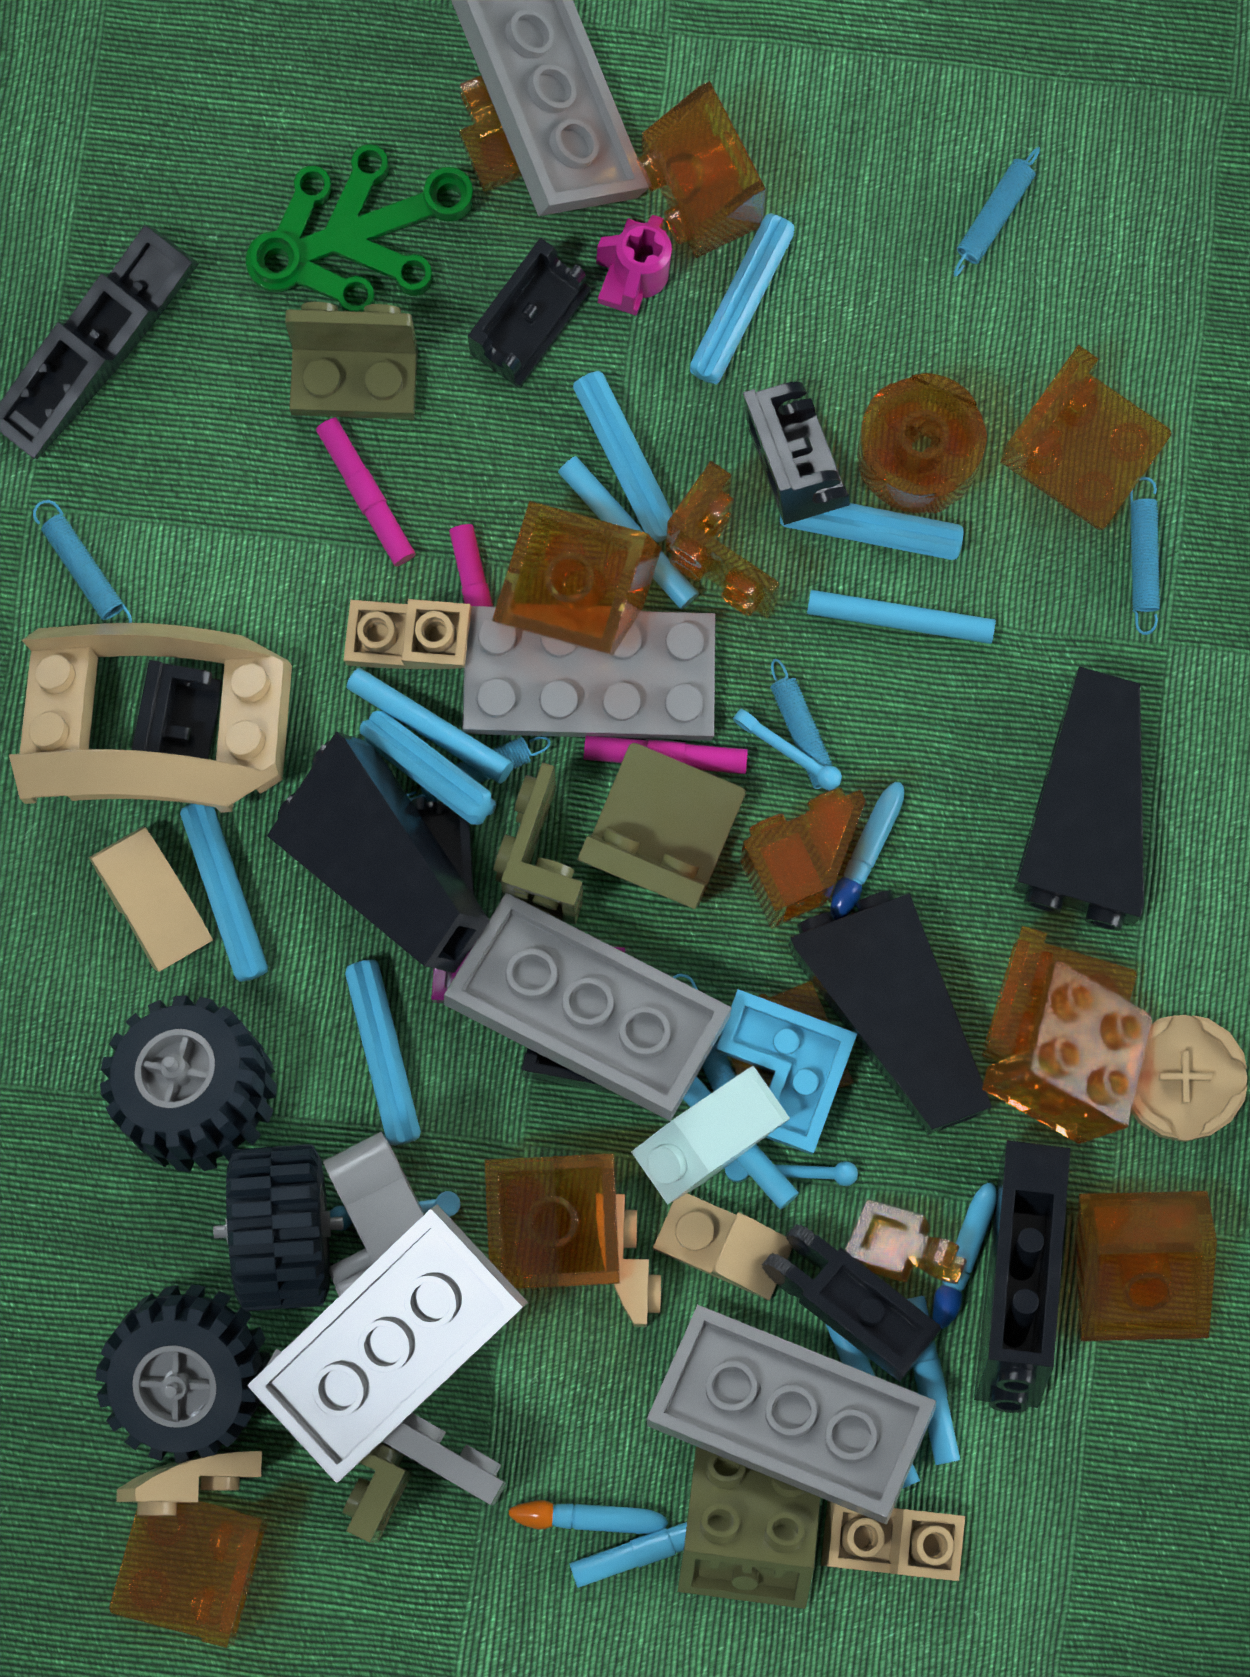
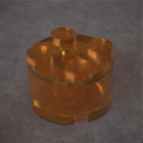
[857,373,987,513]

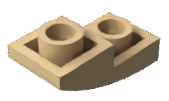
[343,599,472,669]
[89,826,213,972]
[599,1193,661,1327]
[116,1451,262,1516]
[821,1501,965,1581]

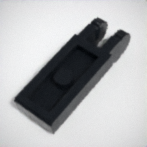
[762,1224,942,1382]

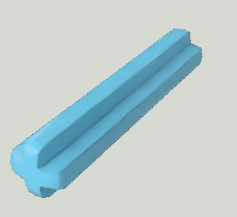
[690,213,794,384]
[573,371,678,543]
[780,503,964,560]
[359,711,496,825]
[180,804,268,982]
[345,960,421,1145]

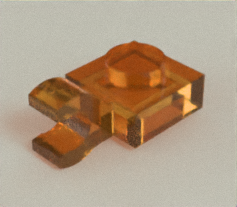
[459,75,522,192]
[845,1199,967,1284]

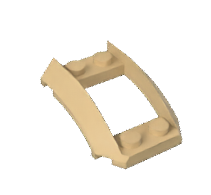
[9,623,292,813]

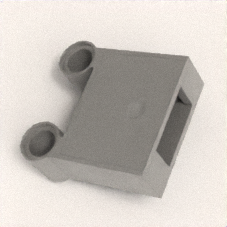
[323,1131,425,1296]

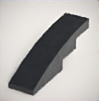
[0,225,199,459]

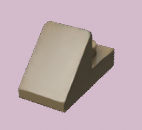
[653,1193,793,1301]

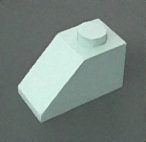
[631,1066,790,1205]

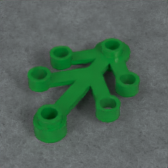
[246,144,474,312]

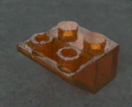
[740,788,866,929]

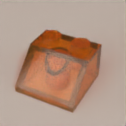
[636,81,766,258]
[492,501,662,656]
[485,1153,620,1292]
[1076,1191,1217,1341]

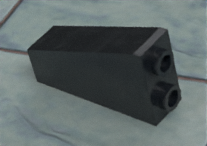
[1012,666,1144,931]
[267,732,490,973]
[788,890,992,1135]
[974,1140,1071,1413]

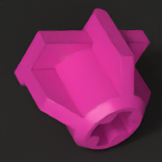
[596,215,672,316]

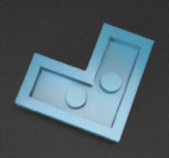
[715,989,857,1155]

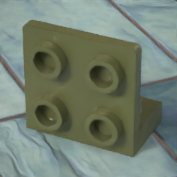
[285,302,418,420]
[577,743,746,909]
[494,762,583,925]
[342,1443,412,1543]
[677,1447,820,1609]

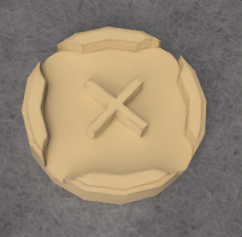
[1120,1015,1248,1142]

